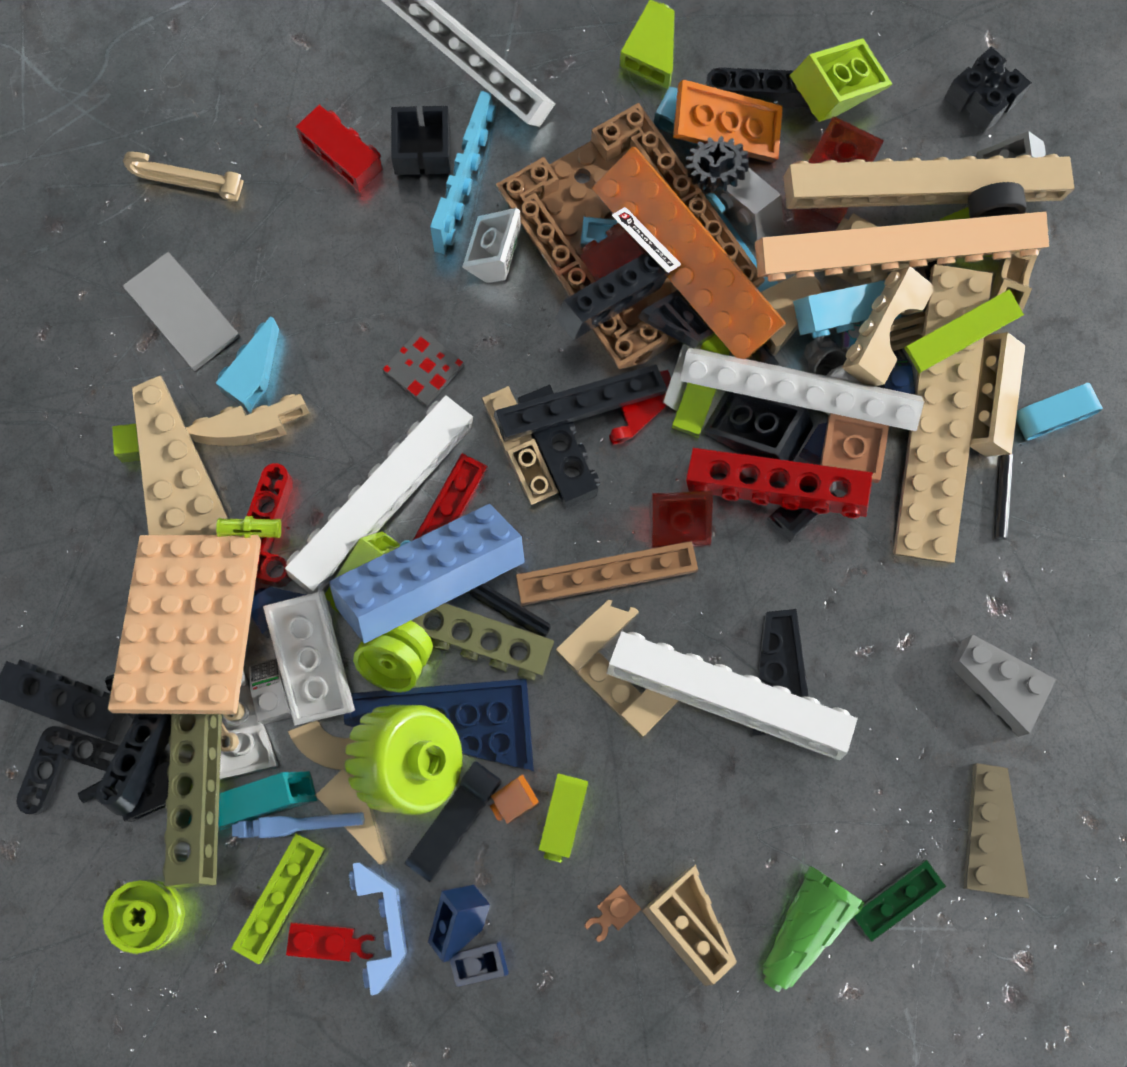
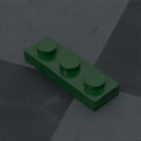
[852,860,946,942]

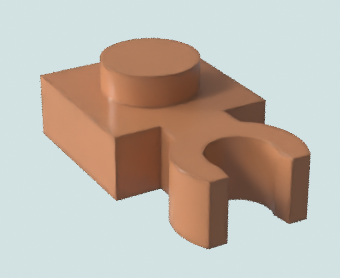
[584,885,641,942]

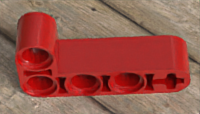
[247,463,293,588]

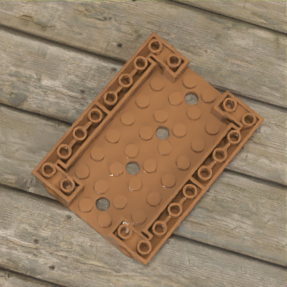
[496,103,765,369]

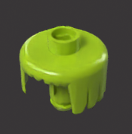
[345,705,463,815]

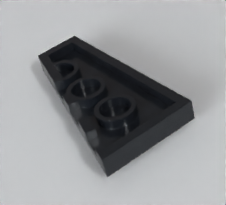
[751,609,809,737]

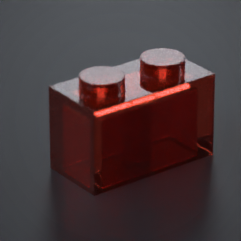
[580,223,647,281]

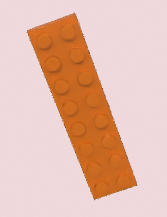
[592,146,787,360]

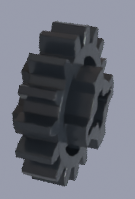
[686,136,749,192]

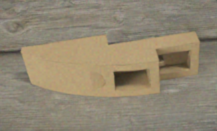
[481,386,558,505]
[186,394,309,446]

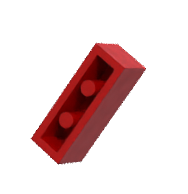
[295,104,383,192]

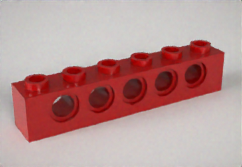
[686,448,873,519]

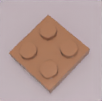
[820,413,889,483]

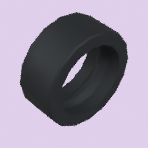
[968,182,1027,218]

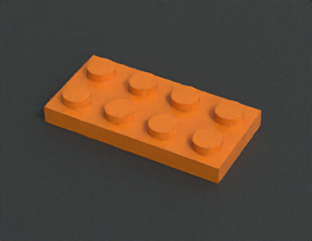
[673,80,783,163]

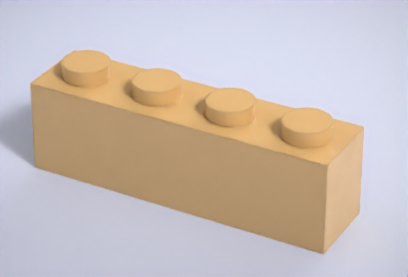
[970,332,1025,457]

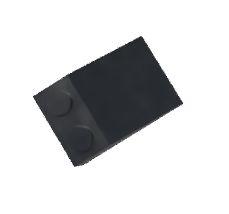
[703,391,813,461]

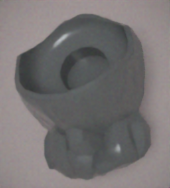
[804,336,847,376]

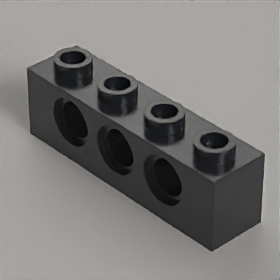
[556,252,670,341]
[518,384,601,509]
[0,659,126,742]

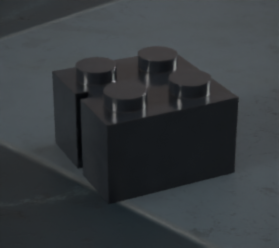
[391,106,451,175]

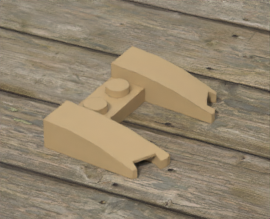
[556,600,678,738]

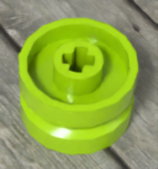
[353,620,433,692]
[103,880,186,954]

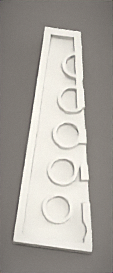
[220,670,278,780]

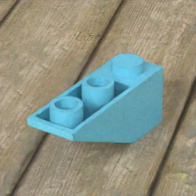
[216,316,279,412]

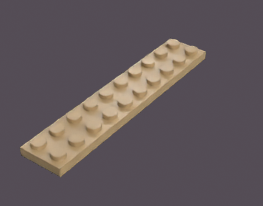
[893,264,993,563]

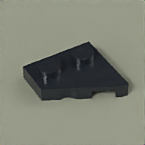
[638,290,715,349]

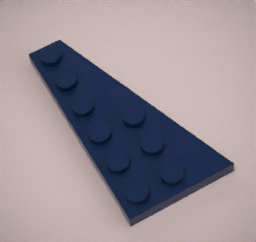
[344,679,534,772]

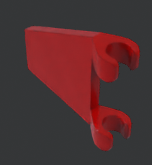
[609,369,671,445]

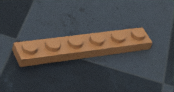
[516,541,698,606]

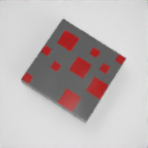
[382,328,464,407]

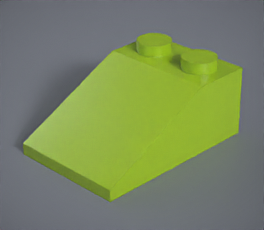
[790,38,892,122]

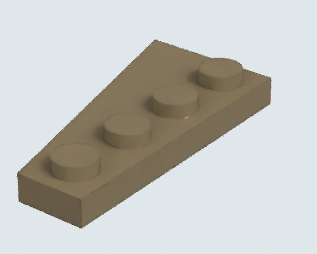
[963,763,1029,898]

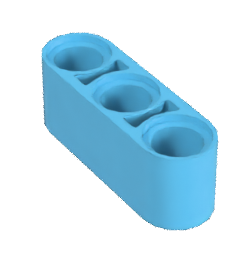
[1016,383,1103,441]

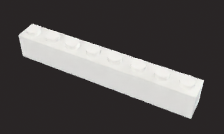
[382,0,555,127]
[680,347,924,431]
[285,395,473,594]
[607,631,858,761]

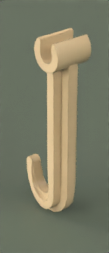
[123,152,244,202]

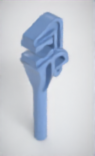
[232,812,364,838]

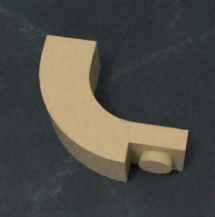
[990,230,1049,311]

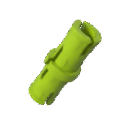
[216,516,281,538]

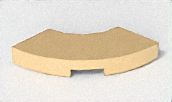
[288,720,358,770]

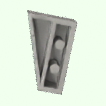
[703,168,784,246]
[950,634,1056,737]

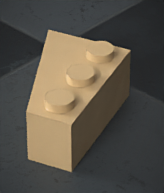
[642,865,737,986]

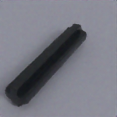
[470,583,551,637]

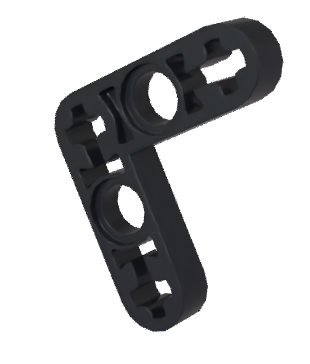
[16,726,120,815]

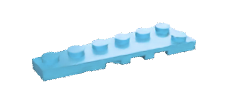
[430,91,496,254]

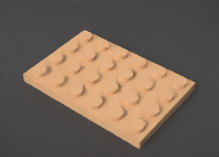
[108,535,261,714]

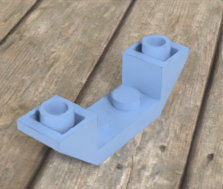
[349,863,408,995]

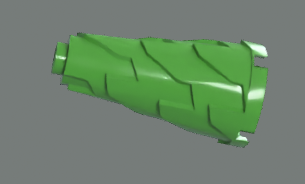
[762,866,865,992]

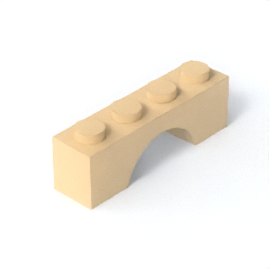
[842,266,935,386]

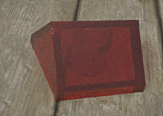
[649,491,713,548]

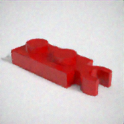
[286,922,376,962]

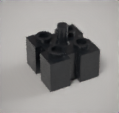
[944,46,1032,133]

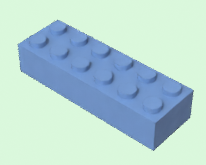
[329,503,525,644]

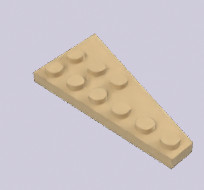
[132,376,229,535]

